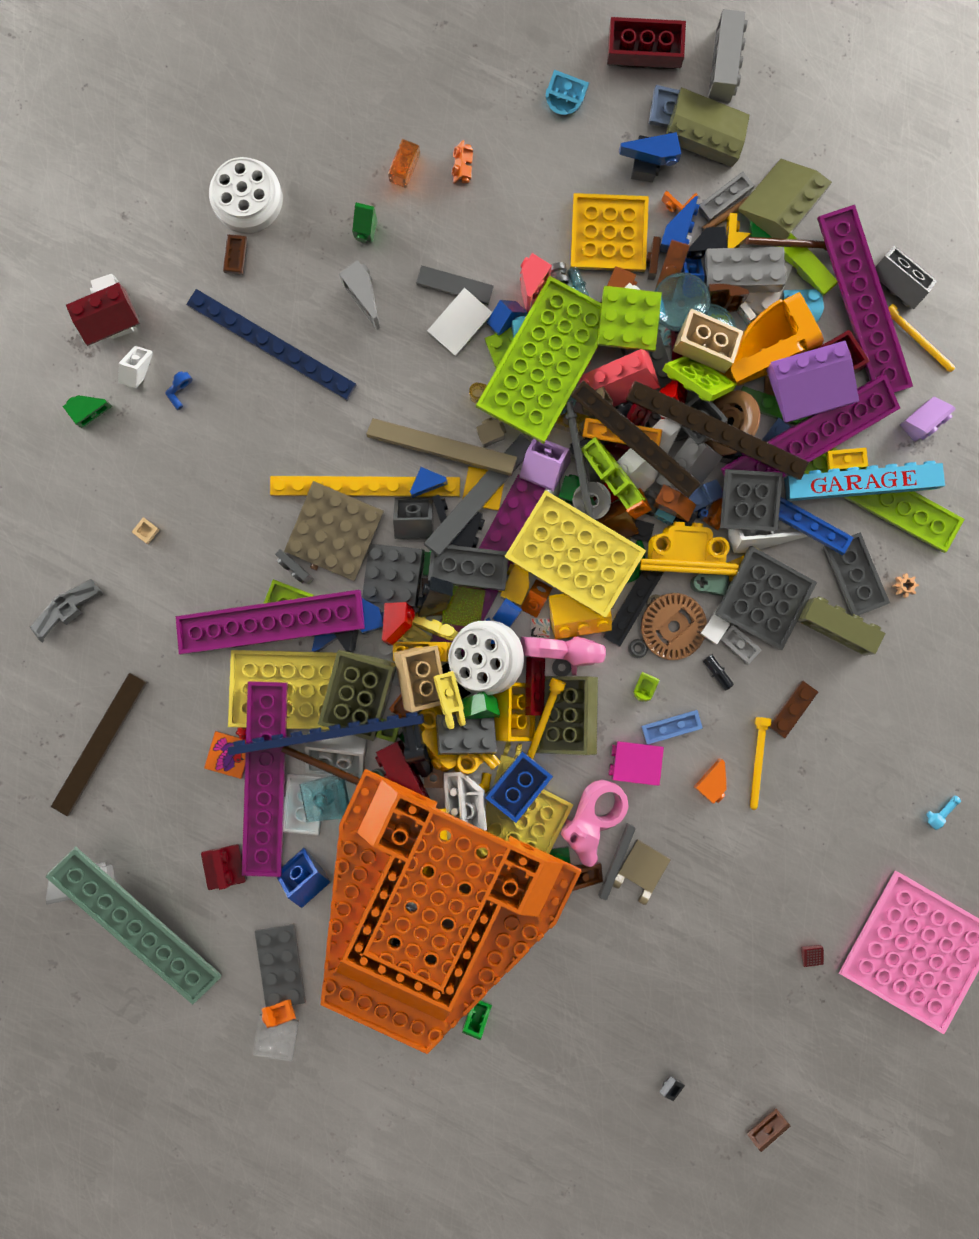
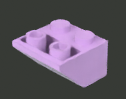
[900,396,956,442]
[520,439,571,491]

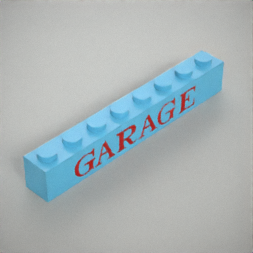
[784,461,945,501]

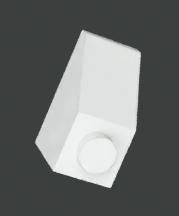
[118,346,153,388]

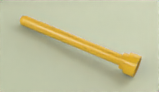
[888,303,955,372]
[527,678,566,759]
[750,717,771,810]

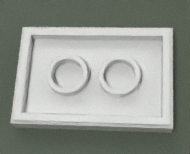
[427,288,492,357]
[283,773,326,836]

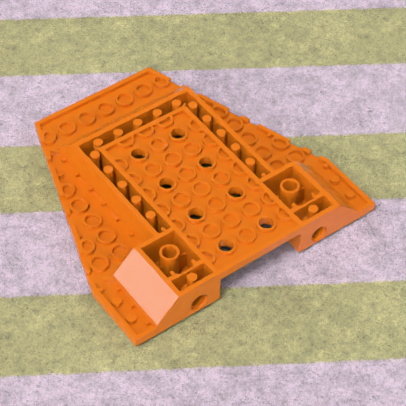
[320,769,582,1054]

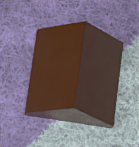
[596,500,639,538]

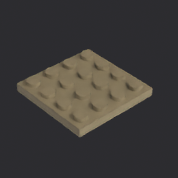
[284,481,384,581]

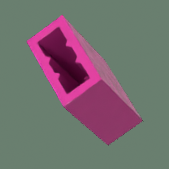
[609,741,664,786]

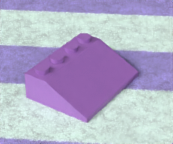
[766,341,859,423]

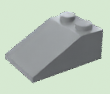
[339,260,380,330]

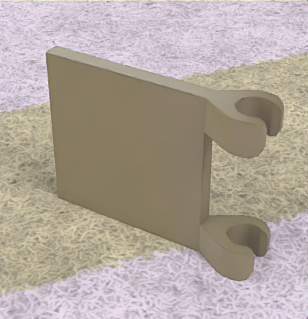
[613,839,671,905]

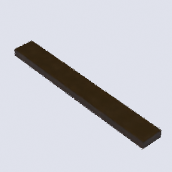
[571,380,701,498]
[51,673,147,816]

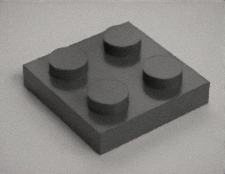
[275,549,314,584]

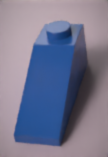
[619,132,681,166]

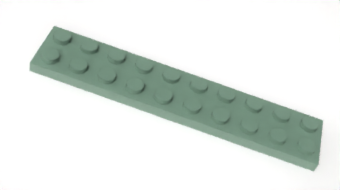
[46,846,221,1005]

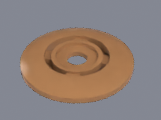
[705,390,760,455]
[641,593,707,660]

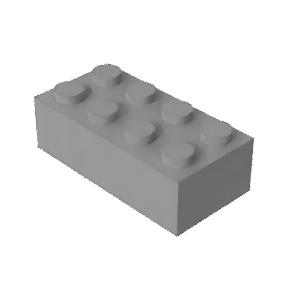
[708,9,748,103]
[704,247,785,293]

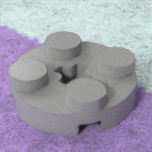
[572,482,611,520]

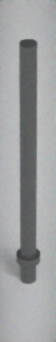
[565,402,594,519]

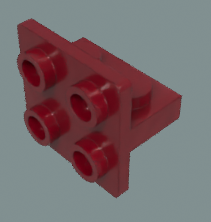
[201,844,246,890]

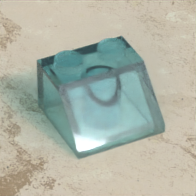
[299,776,349,822]

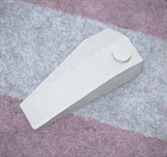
[617,418,681,493]
[728,519,808,554]

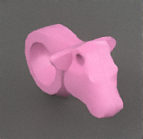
[520,636,606,675]
[561,780,628,867]

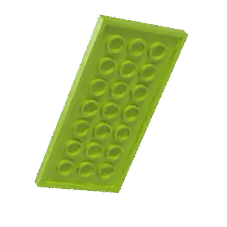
[476,276,602,444]

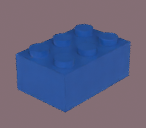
[485,751,553,823]

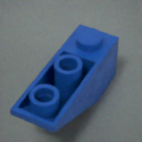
[660,196,700,253]

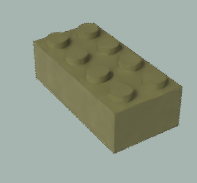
[797,596,886,656]

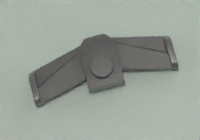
[30,579,104,643]

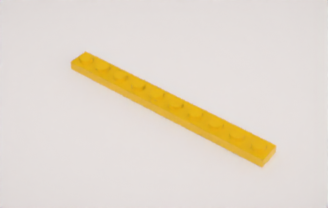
[270,476,460,497]

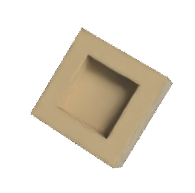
[132,517,160,544]

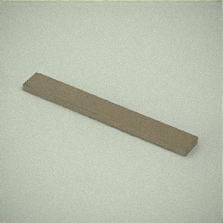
[366,418,517,476]

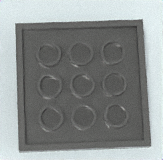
[714,546,817,650]

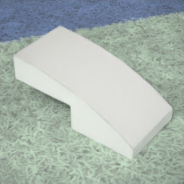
[700,604,731,645]

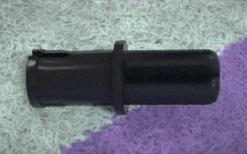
[703,654,734,691]

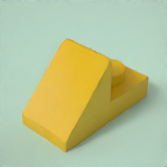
[726,213,751,248]

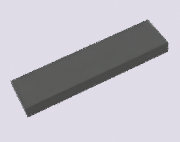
[416,265,494,305]
[598,823,636,900]

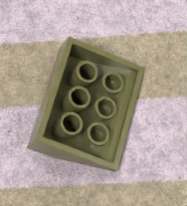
[666,87,750,167]
[738,159,832,239]
[318,650,396,741]
[535,676,598,755]

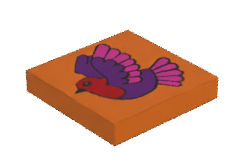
[204,731,246,779]

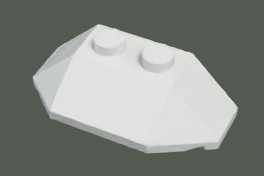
[444,772,487,840]

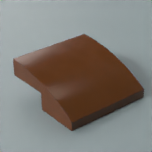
[700,284,749,313]

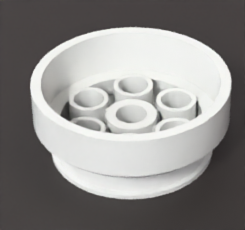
[209,157,283,233]
[448,621,524,695]

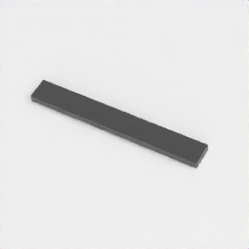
[424,434,531,557]

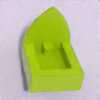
[634,672,660,702]

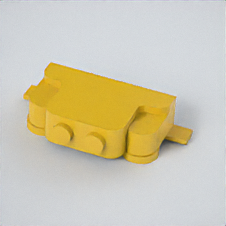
[640,522,738,575]
[419,705,501,775]

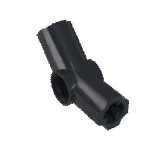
[402,724,433,778]

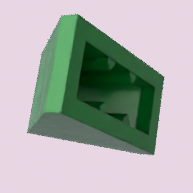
[461,691,500,719]
[462,1001,492,1040]

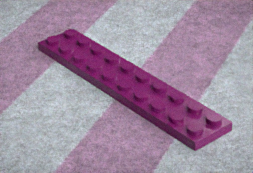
[817,204,913,393]
[721,374,900,478]
[430,474,546,658]
[175,590,365,655]
[242,681,288,877]

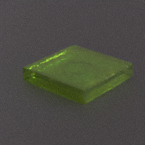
[441,586,485,627]

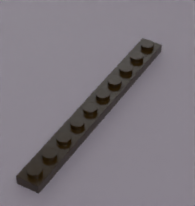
[626,381,809,480]

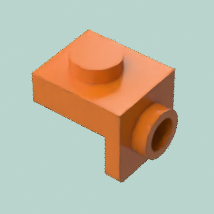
[262,999,296,1028]

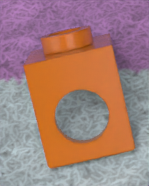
[662,191,698,214]
[626,488,652,519]
[521,579,553,618]

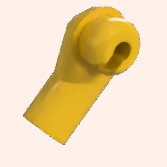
[479,773,492,793]

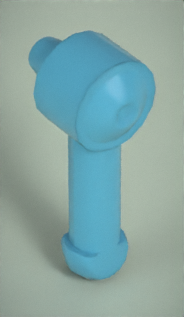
[926,796,961,830]

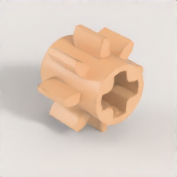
[892,573,919,598]

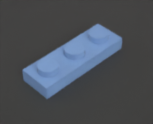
[641,710,703,745]

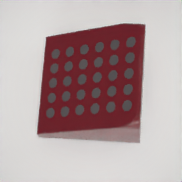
[801,945,824,967]

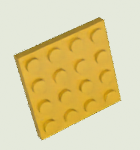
[570,193,649,272]

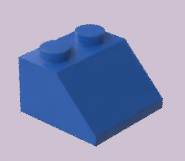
[277,848,331,908]

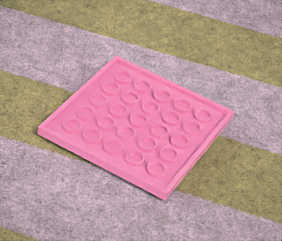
[839,871,979,1034]

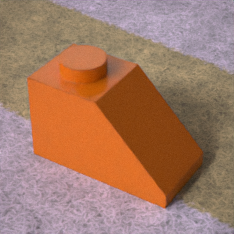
[694,759,727,804]

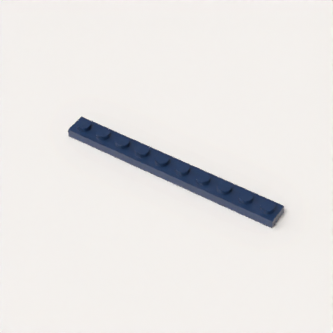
[186,289,357,401]
[228,711,424,755]

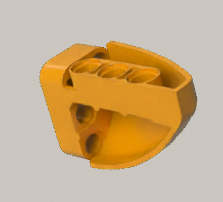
[731,292,824,385]

